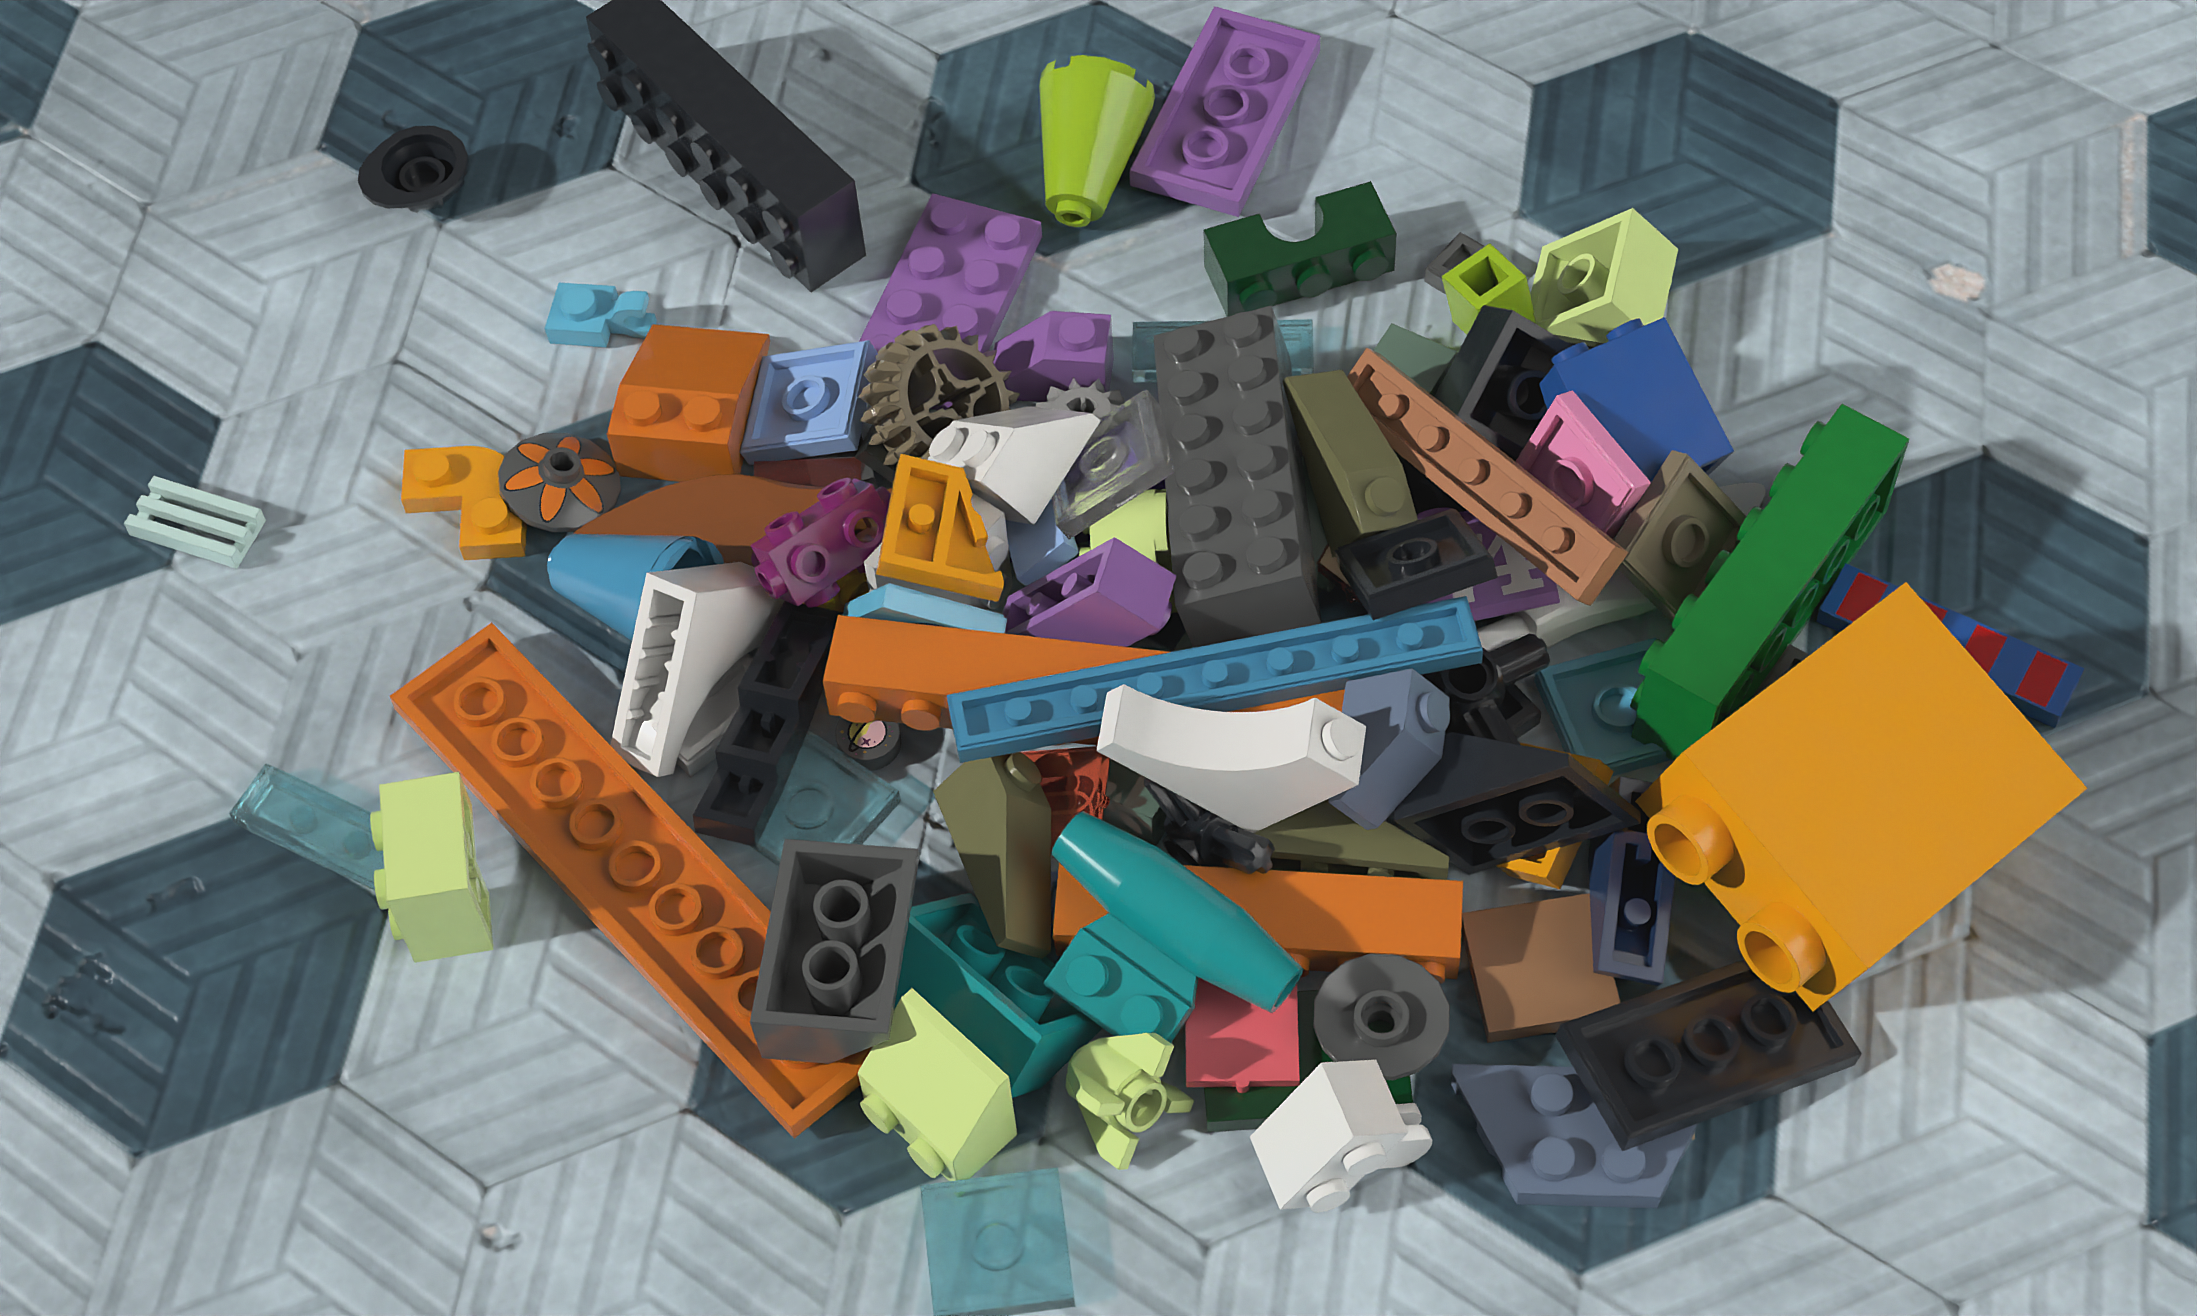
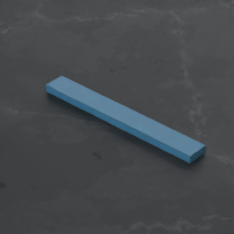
[947,596,1483,763]

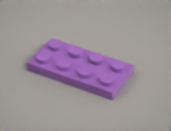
[1130,6,1321,217]
[859,193,1042,411]

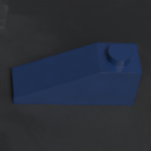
[1588,776,1675,986]

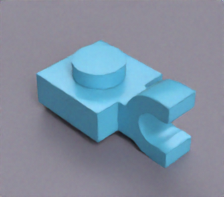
[545,282,657,347]

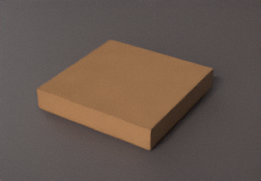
[1461,893,1620,1043]

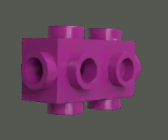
[750,478,891,608]

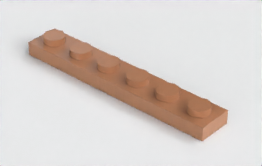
[1347,348,1629,606]

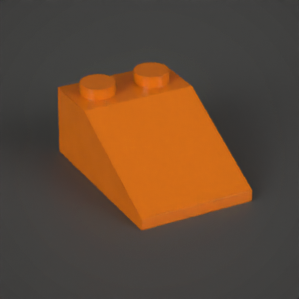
[607,324,770,482]

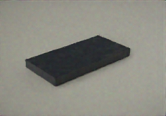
[1555,959,1862,1151]

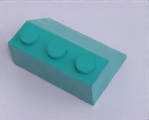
[894,893,1103,1098]

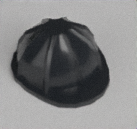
[358,126,469,213]

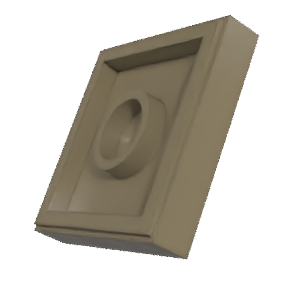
[1614,450,1746,623]

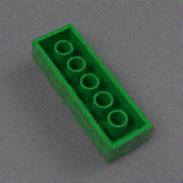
[1630,404,1910,761]

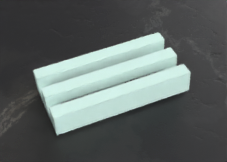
[124,476,266,569]

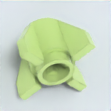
[1065,1033,1194,1170]

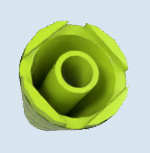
[1039,55,1155,227]

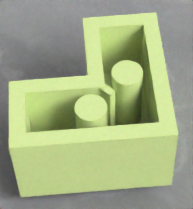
[370,772,493,963]

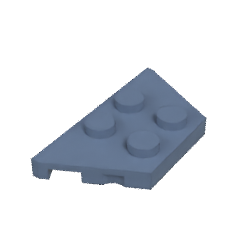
[1451,1064,1698,1208]

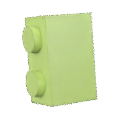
[1530,208,1678,343]
[858,988,1017,1189]

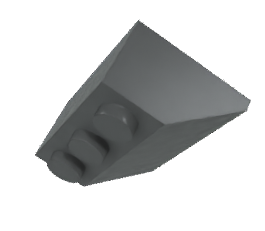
[750,839,920,1064]

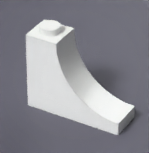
[610,562,784,777]
[1096,684,1366,833]

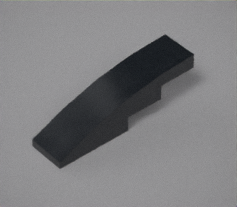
[693,601,843,847]

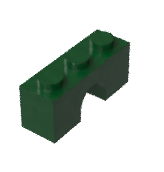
[1203,181,1397,317]

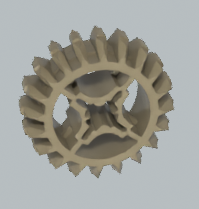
[858,324,1020,465]

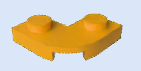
[401,446,527,560]

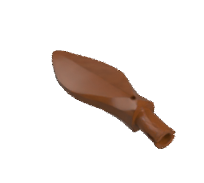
[573,474,892,567]

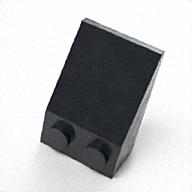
[1435,305,1573,462]
[1394,732,1641,875]

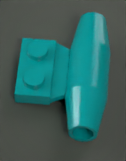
[1043,811,1303,1043]

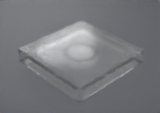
[1051,390,1174,539]

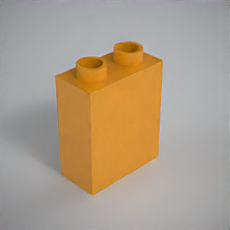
[1635,582,2088,1012]

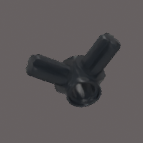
[1431,633,1550,745]
[1144,777,1275,874]

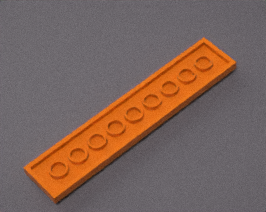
[389,622,873,1139]

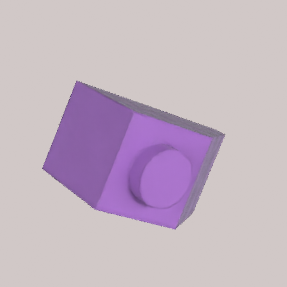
[993,311,1114,402]

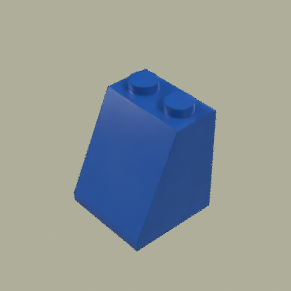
[1539,317,1734,513]

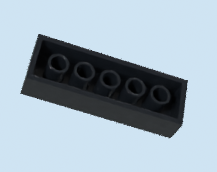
[586,0,866,293]

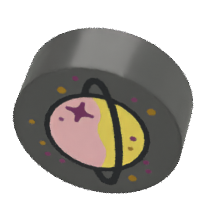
[835,717,901,771]

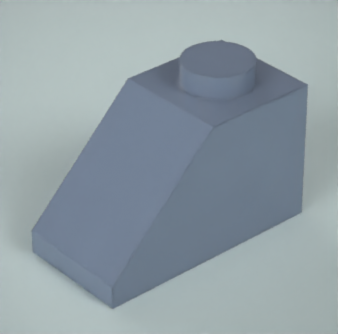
[1328,668,1450,830]

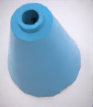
[547,534,724,641]

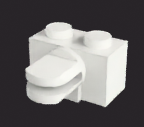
[1250,1060,1432,1213]

